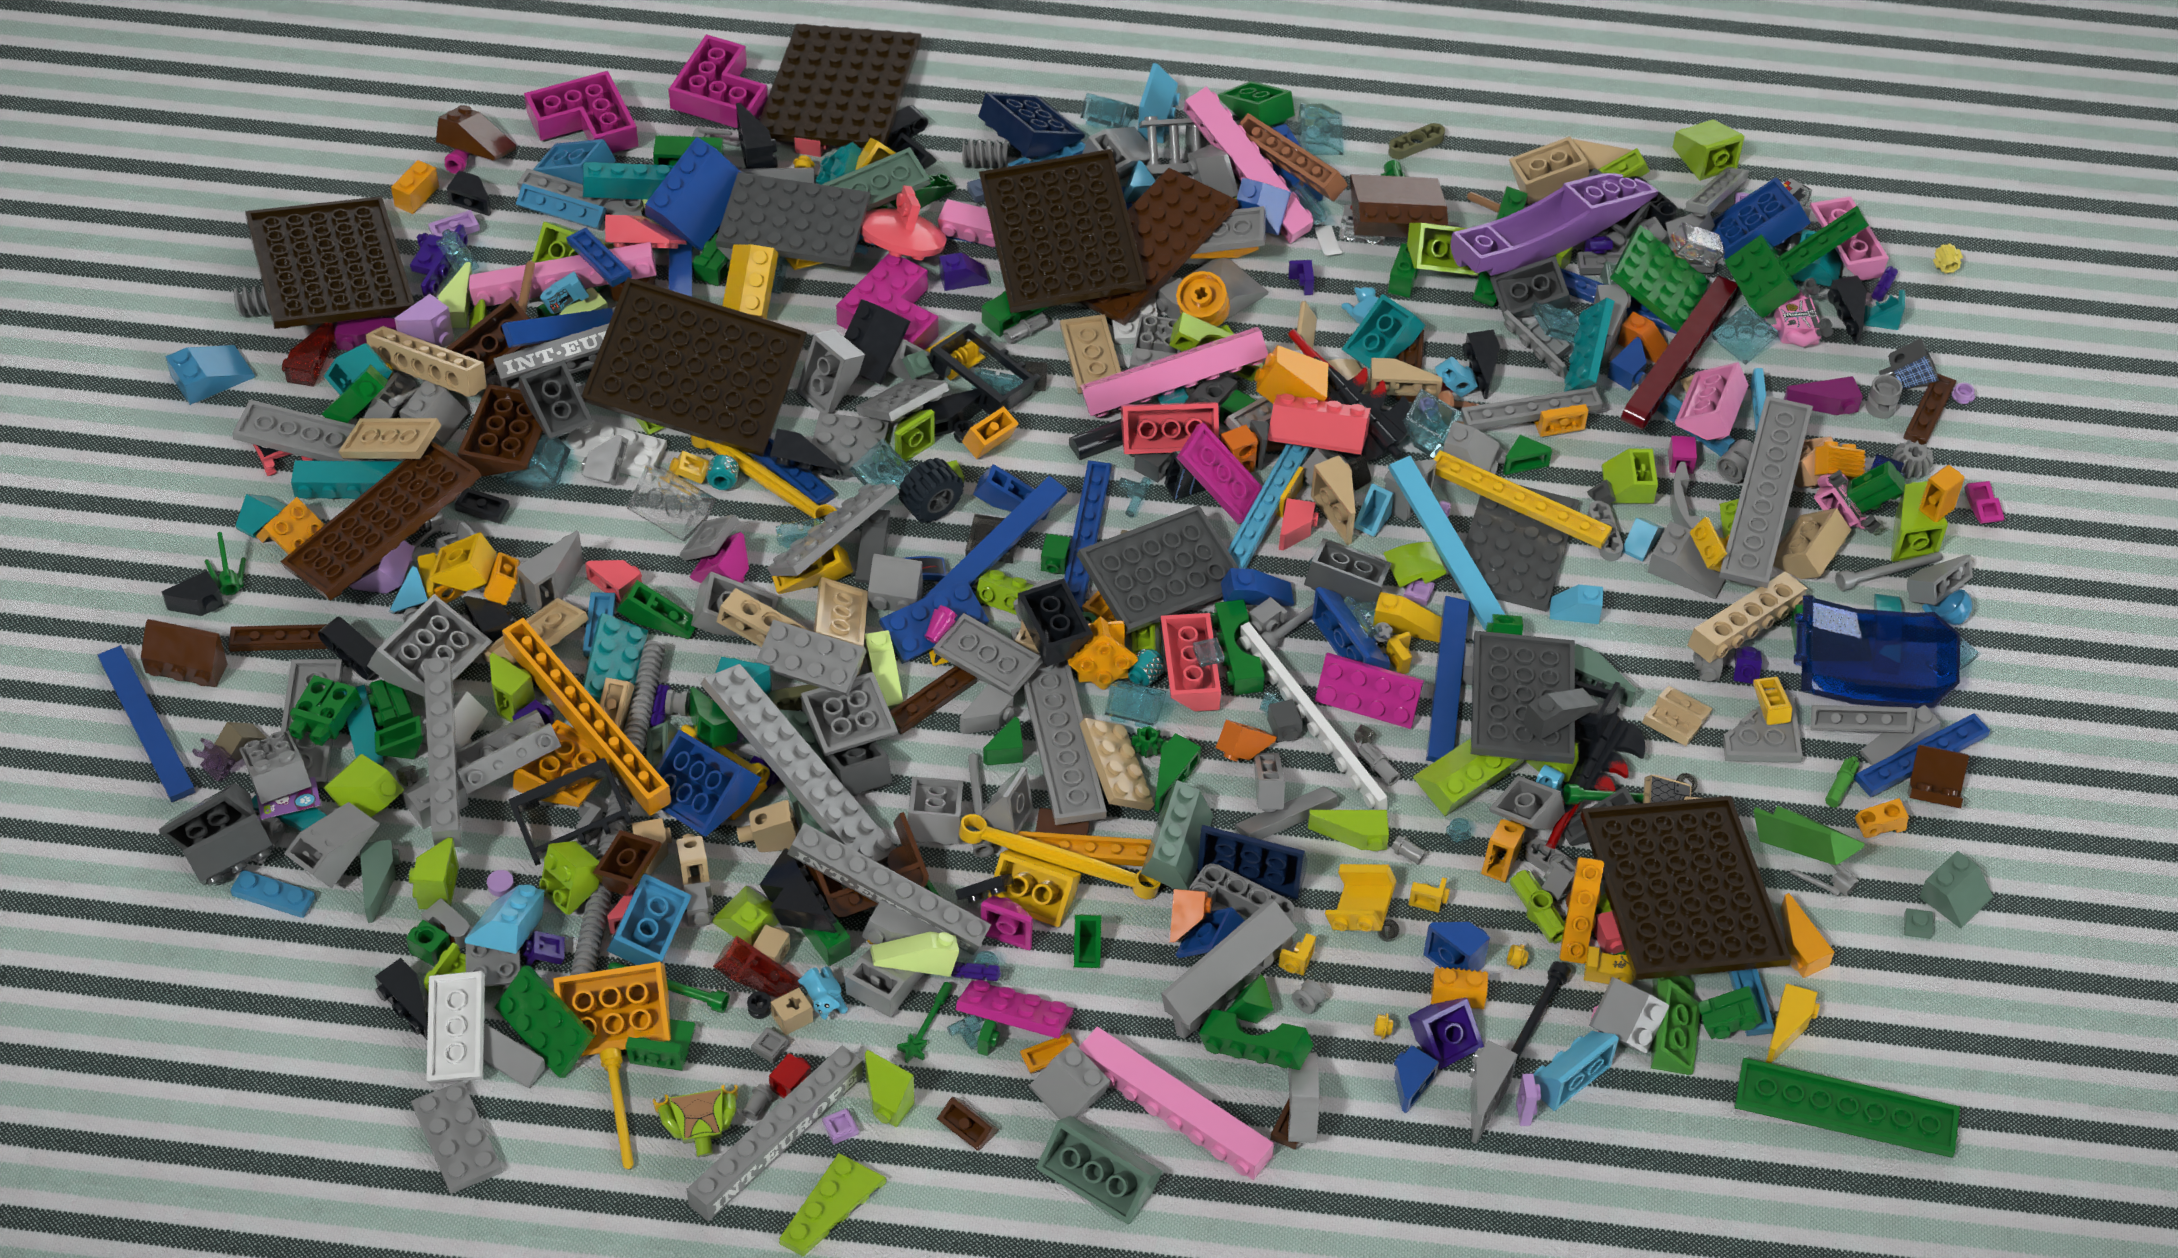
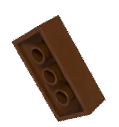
[446,296,530,377]

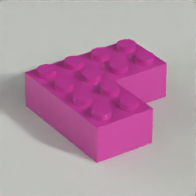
[668,34,768,128]
[524,71,639,153]
[836,253,939,350]

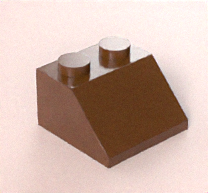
[593,830,662,896]

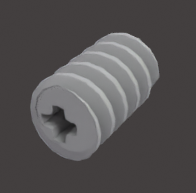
[962,139,1007,168]
[234,286,270,317]

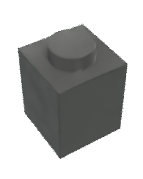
[1267,699,1302,743]

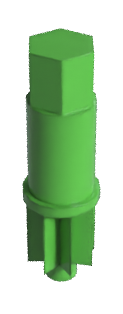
[1825,756,1860,808]

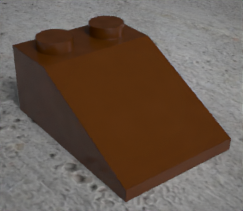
[436,105,516,161]

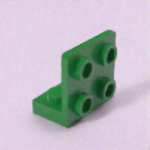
[626,1019,696,1071]

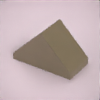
[210,722,266,769]

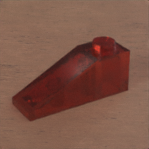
[282,323,335,387]
[713,936,800,998]

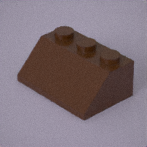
[141,619,228,687]

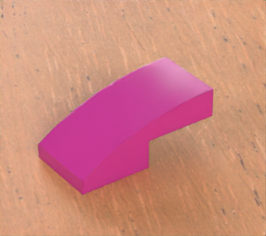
[1964,481,2004,524]

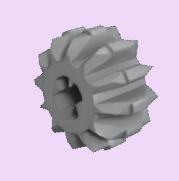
[1892,440,1934,479]

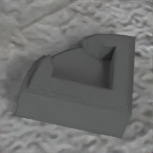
[1587,479,1616,504]

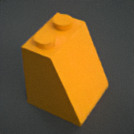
[1254,345,1328,404]

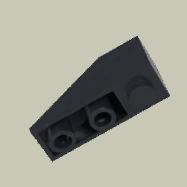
[1828,275,1867,344]
[1462,329,1500,399]
[921,388,982,437]
[770,428,844,478]
[375,958,428,1040]

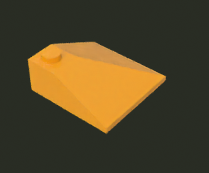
[513,720,604,807]

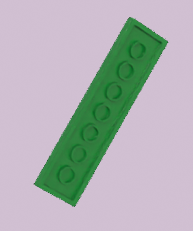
[1734,1057,1960,1158]

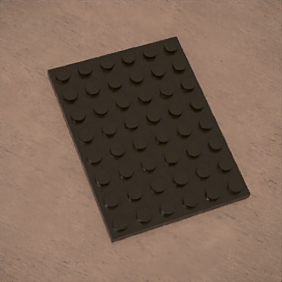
[759,24,922,148]
[979,149,1146,313]
[245,196,415,329]
[581,277,807,457]
[1580,796,1791,980]

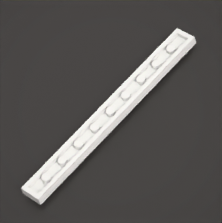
[1239,622,1387,810]

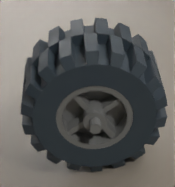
[898,458,964,523]

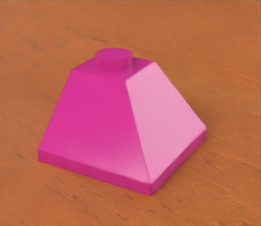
[689,532,749,583]
[981,895,1033,951]

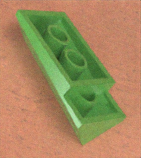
[1753,805,1865,866]
[1651,976,1700,1075]

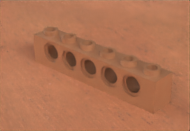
[1238,113,1348,202]

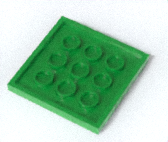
[1610,225,1710,332]

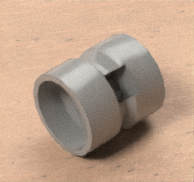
[1866,375,1903,419]
[1716,439,1753,483]

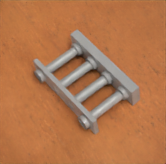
[1139,116,1201,176]
[456,710,561,794]

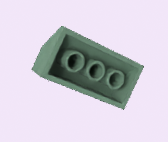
[1141,780,1214,890]
[1035,1116,1163,1224]

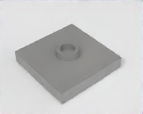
[680,515,739,561]

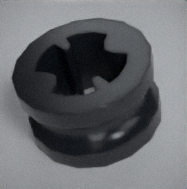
[954,420,974,443]
[747,991,771,1019]

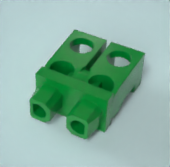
[288,675,363,746]

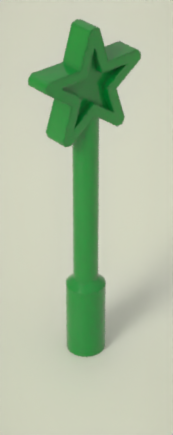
[897,982,953,1063]

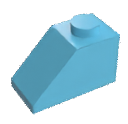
[1550,584,1603,624]

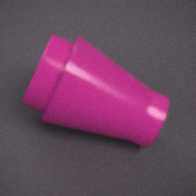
[445,149,470,174]
[924,605,957,644]

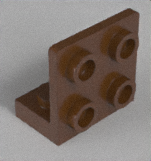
[1907,745,1969,808]

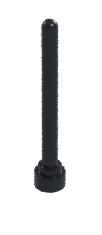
[1511,961,1571,1063]

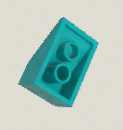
[1341,294,1426,369]

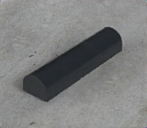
[1069,419,1123,460]

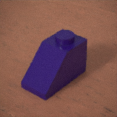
[939,252,989,291]

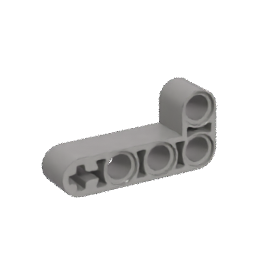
[1189,864,1294,922]
[1288,1052,1319,1143]

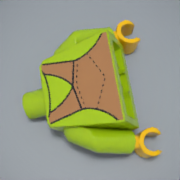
[652,1084,738,1157]

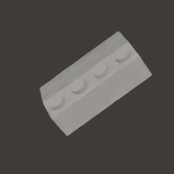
[367,594,493,697]

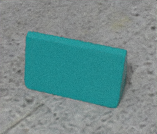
[1157,386,1189,404]

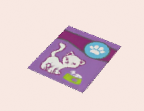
[256,777,321,820]

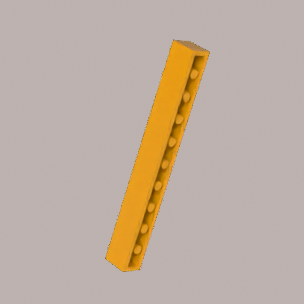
[502,618,671,816]

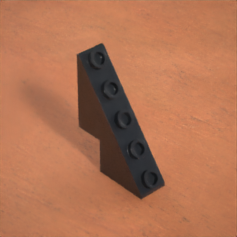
[759,848,837,933]

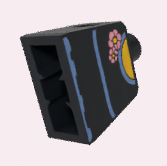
[1164,451,1206,500]

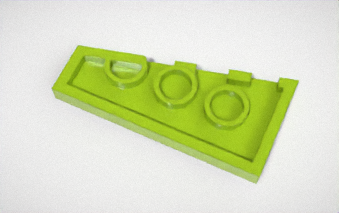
[779,1153,886,1257]

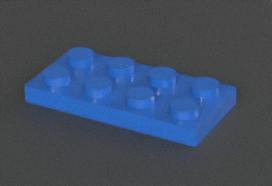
[879,579,989,664]

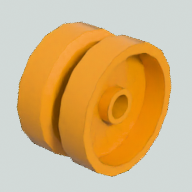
[1176,271,1230,327]

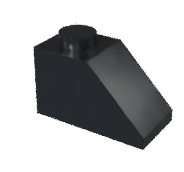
[447,170,491,216]
[161,571,224,616]
[463,596,515,645]

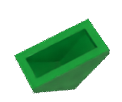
[1503,435,1552,475]
[374,715,424,759]
[983,716,1023,766]
[1074,914,1102,968]
[1226,975,1274,1024]

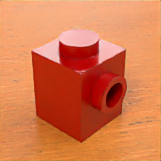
[769,1053,811,1099]

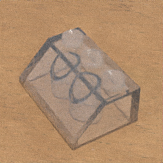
[627,465,717,541]

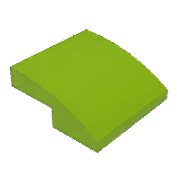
[1383,542,1447,588]

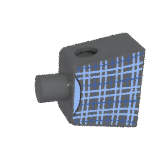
[1879,338,1939,390]

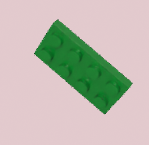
[494,966,595,1078]

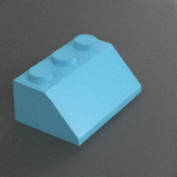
[1138,63,1181,143]
[465,885,544,954]
[1533,1031,1619,1111]

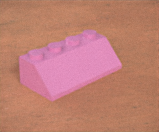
[1810,196,1889,281]
[1675,362,1749,440]

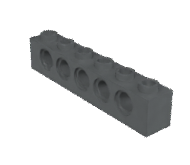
[1134,373,1238,483]

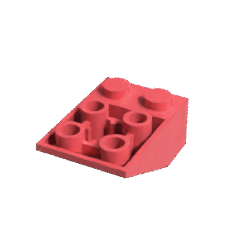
[605,215,686,249]

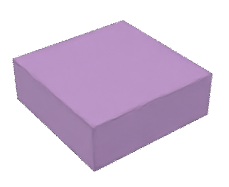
[1404,579,1435,606]
[822,1108,859,1145]

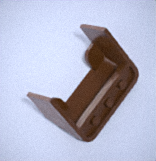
[805,812,929,919]

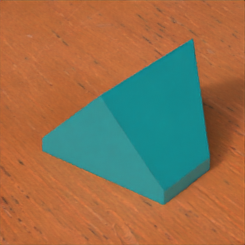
[1863,289,1905,330]
[235,494,287,538]

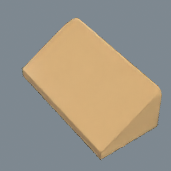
[1295,301,1317,350]
[599,678,634,732]

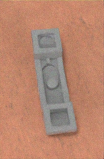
[1670,462,1700,530]

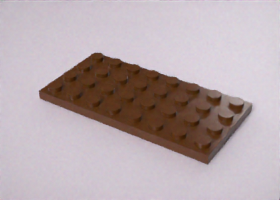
[1078,168,1239,325]
[280,441,482,601]

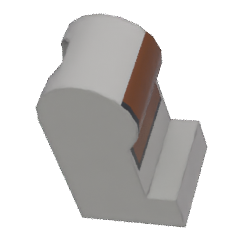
[421,898,470,949]

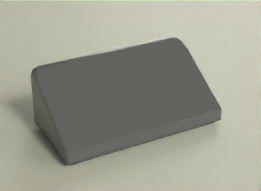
[1250,420,1269,470]

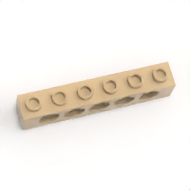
[366,326,487,397]
[1687,571,1808,663]
[716,588,864,677]

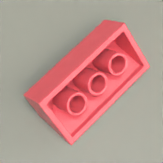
[1267,394,1371,455]
[1121,402,1219,454]
[1160,613,1221,711]

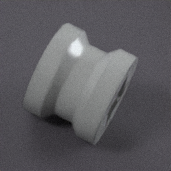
[665,689,690,716]
[1291,979,1326,1014]

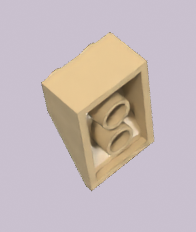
[1311,455,1356,545]

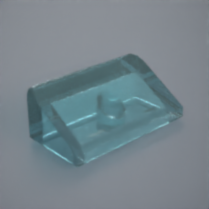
[1289,180,1327,225]

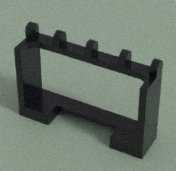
[928,323,1041,415]
[1575,675,1625,742]
[508,758,633,866]

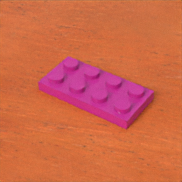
[1176,422,1262,524]
[1315,653,1424,729]
[956,980,1074,1039]

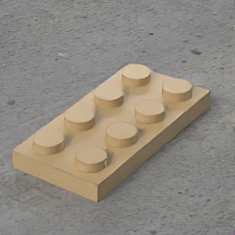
[1060,314,1121,394]
[338,418,441,459]
[814,577,868,647]
[481,598,589,669]
[1079,718,1155,811]

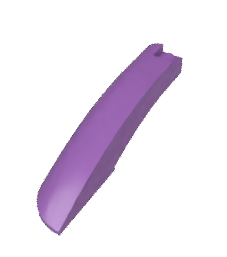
[1451,173,1659,276]

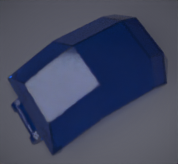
[1793,595,1960,709]

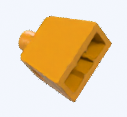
[1481,819,1525,883]

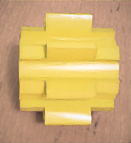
[1933,243,1963,274]

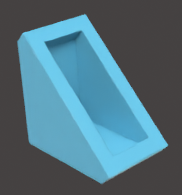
[1123,160,1156,203]
[1354,483,1394,537]
[1622,518,1664,562]
[388,566,428,614]

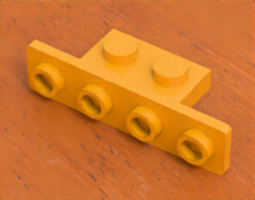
[1559,857,1604,964]

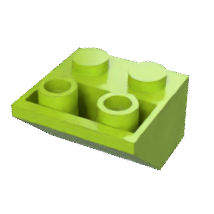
[1601,448,1658,503]
[489,653,535,723]
[539,841,599,915]

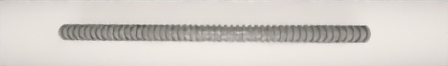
[570,641,666,975]

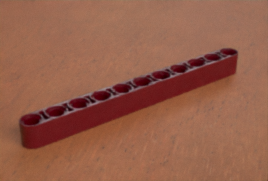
[1621,275,1739,430]

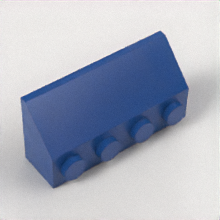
[1312,587,1391,670]

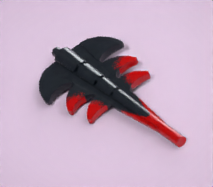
[1288,329,1412,462]
[1546,707,1645,849]

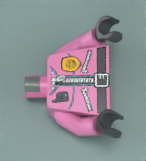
[1764,278,1833,347]
[1814,470,1881,533]

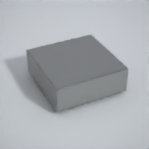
[751,1027,789,1064]

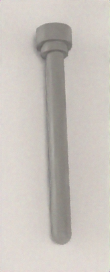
[1835,552,1943,591]
[1260,603,1314,650]
[968,753,994,858]

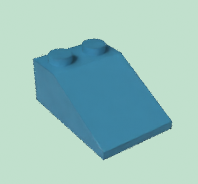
[533,139,616,185]
[165,345,255,405]
[607,873,692,965]

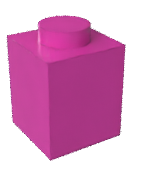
[1668,436,1697,474]

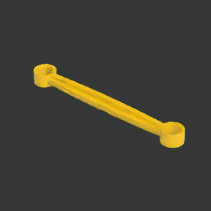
[691,435,837,526]
[958,814,1161,899]

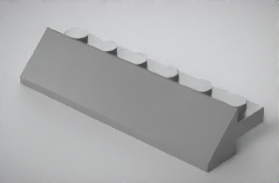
[1161,898,1298,1039]

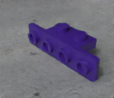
[410,224,468,297]

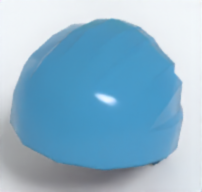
[1922,589,1973,625]

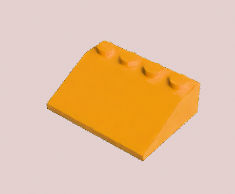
[553,962,671,1057]

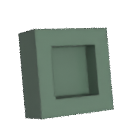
[902,350,934,380]
[1904,908,1933,939]

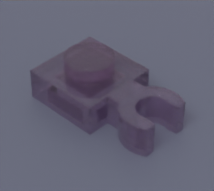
[192,738,236,782]

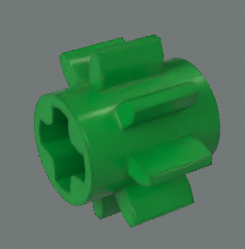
[1132,726,1164,758]

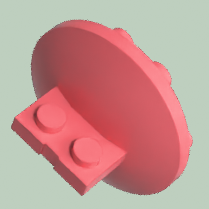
[861,185,947,260]

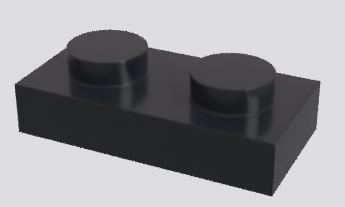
[454,488,510,524]
[955,874,1014,903]

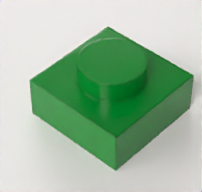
[977,1019,1000,1056]

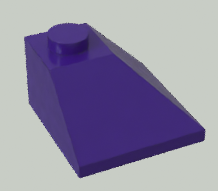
[1408,997,1484,1070]

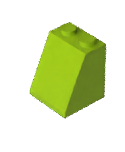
[1673,119,1744,181]
[1891,481,1948,562]

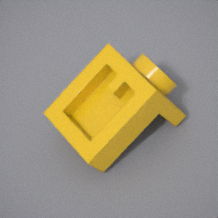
[669,451,709,484]
[1385,632,1412,674]
[1408,877,1450,913]
[1279,933,1316,976]

